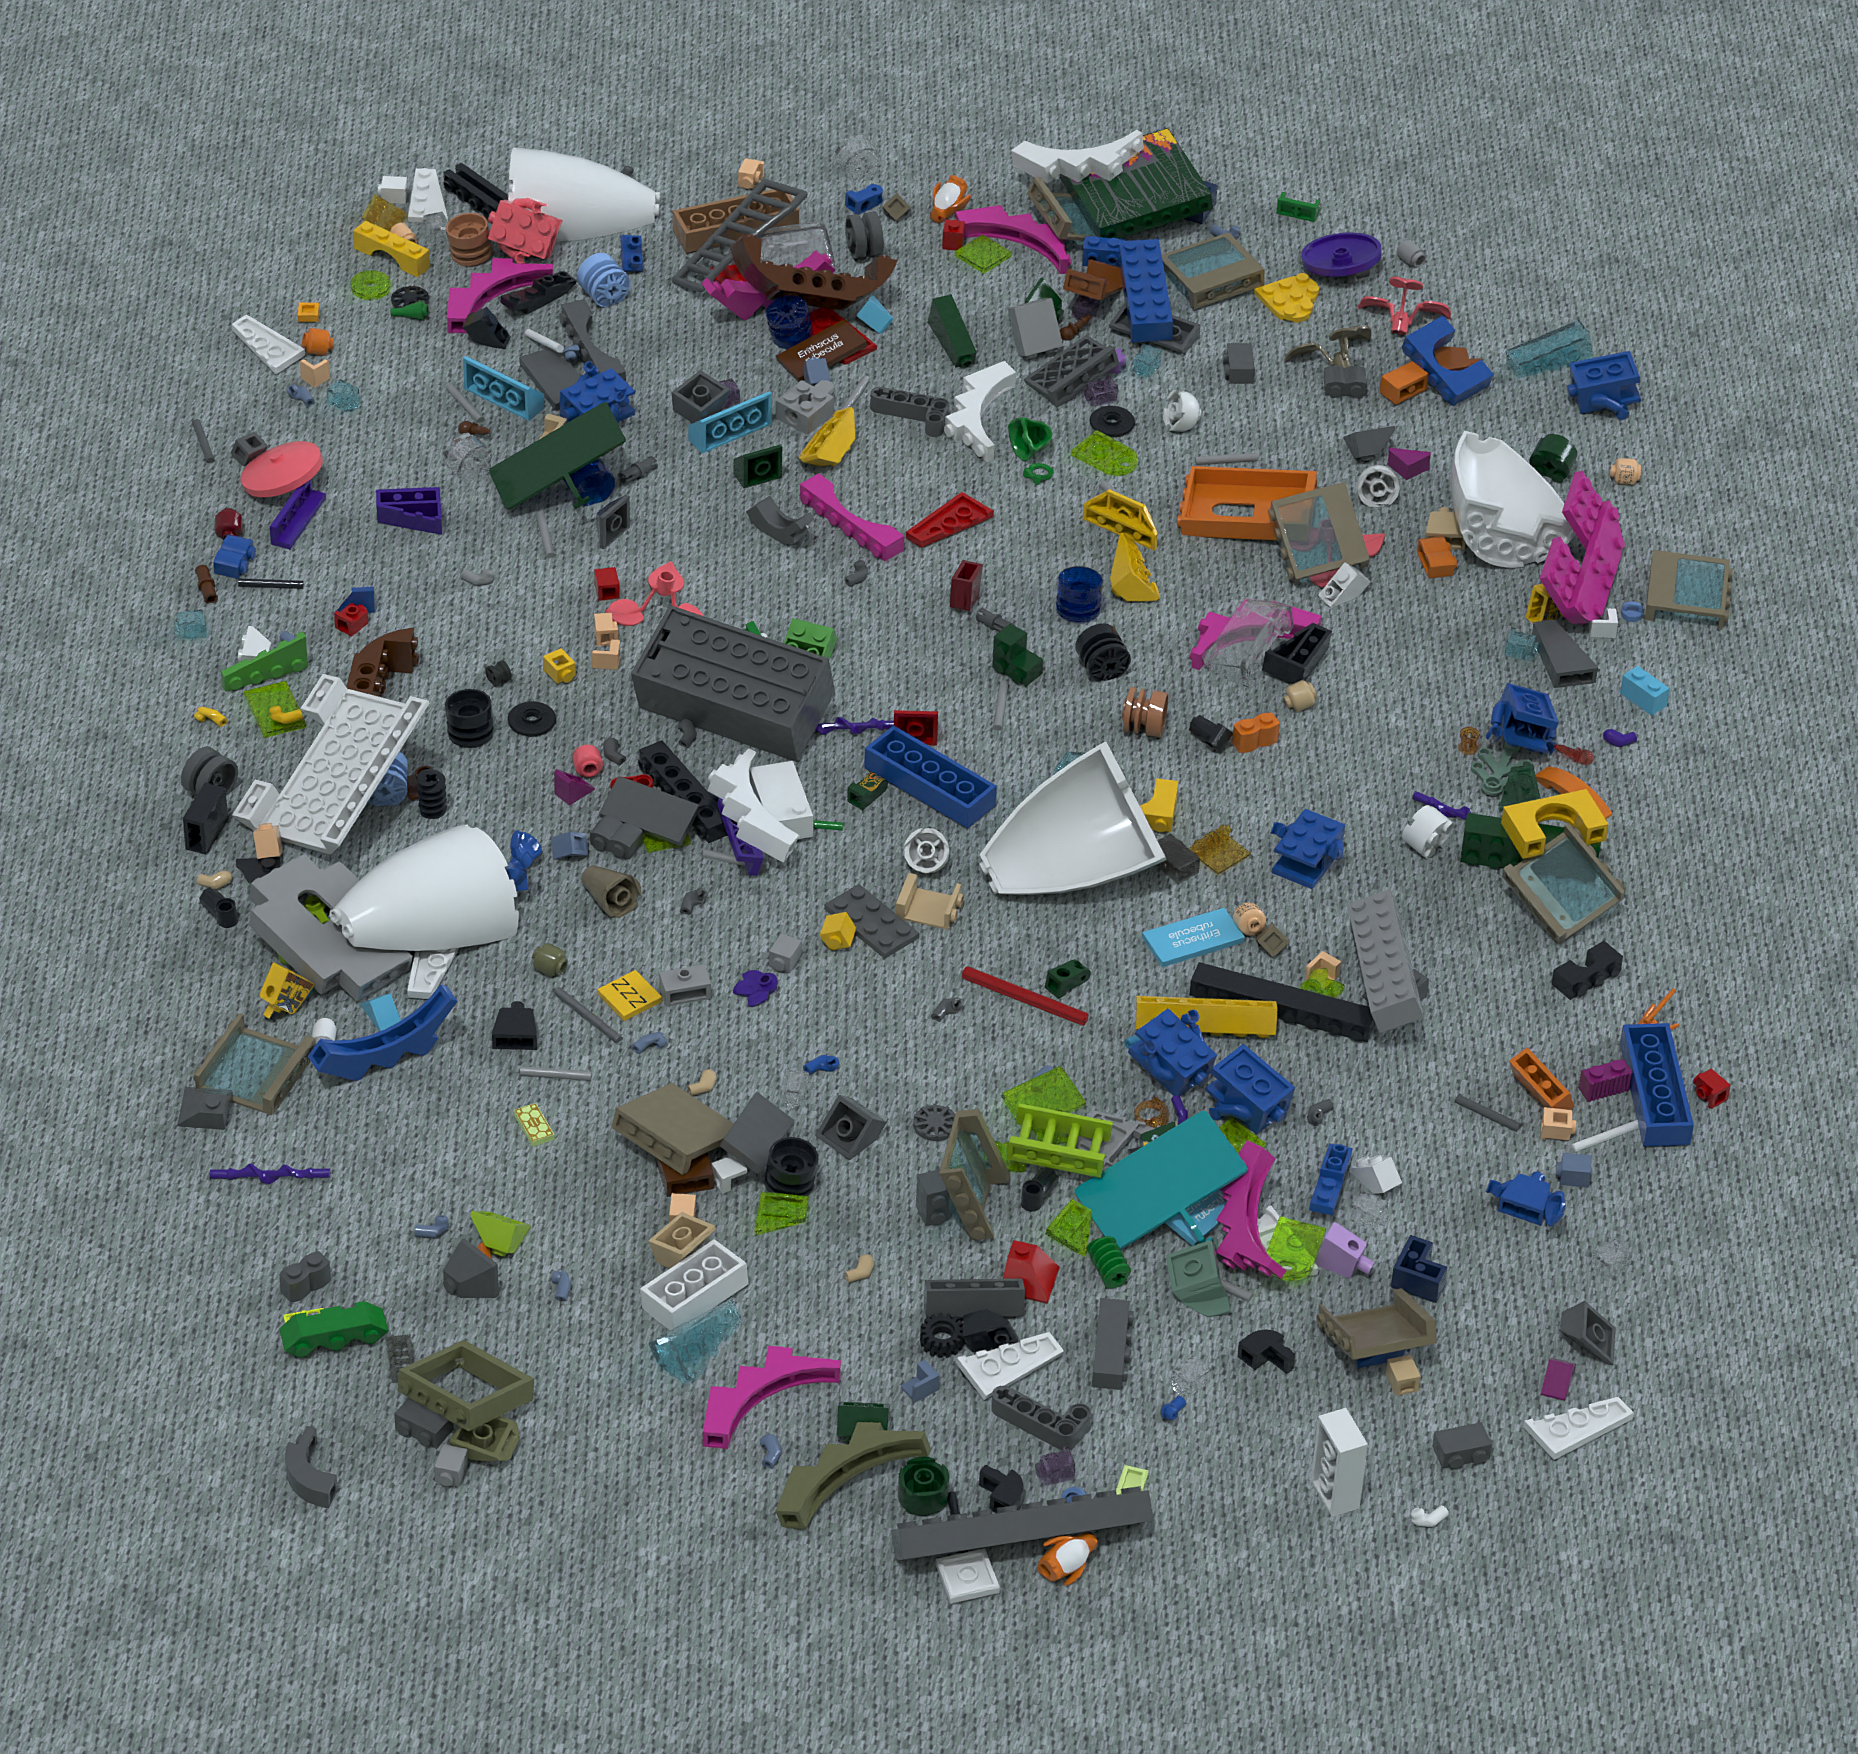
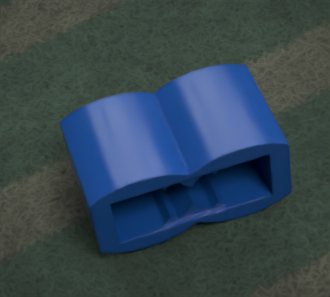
[213,535,256,579]

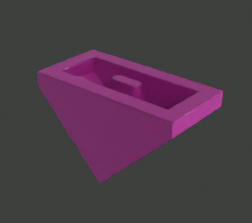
[1387,448,1431,480]
[554,769,596,806]
[1541,1358,1576,1401]

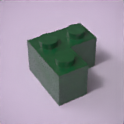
[992,623,1043,687]

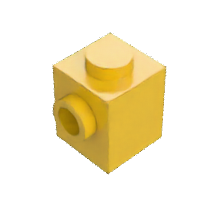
[820,912,856,950]

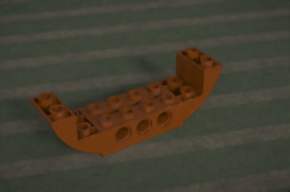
[730,234,897,311]
[346,628,419,698]

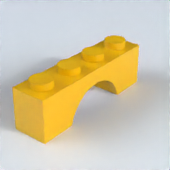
[353,221,430,278]

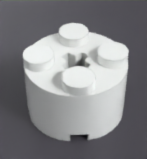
[1402,805,1454,859]

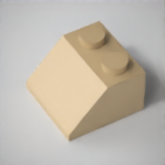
[649,1212,716,1268]

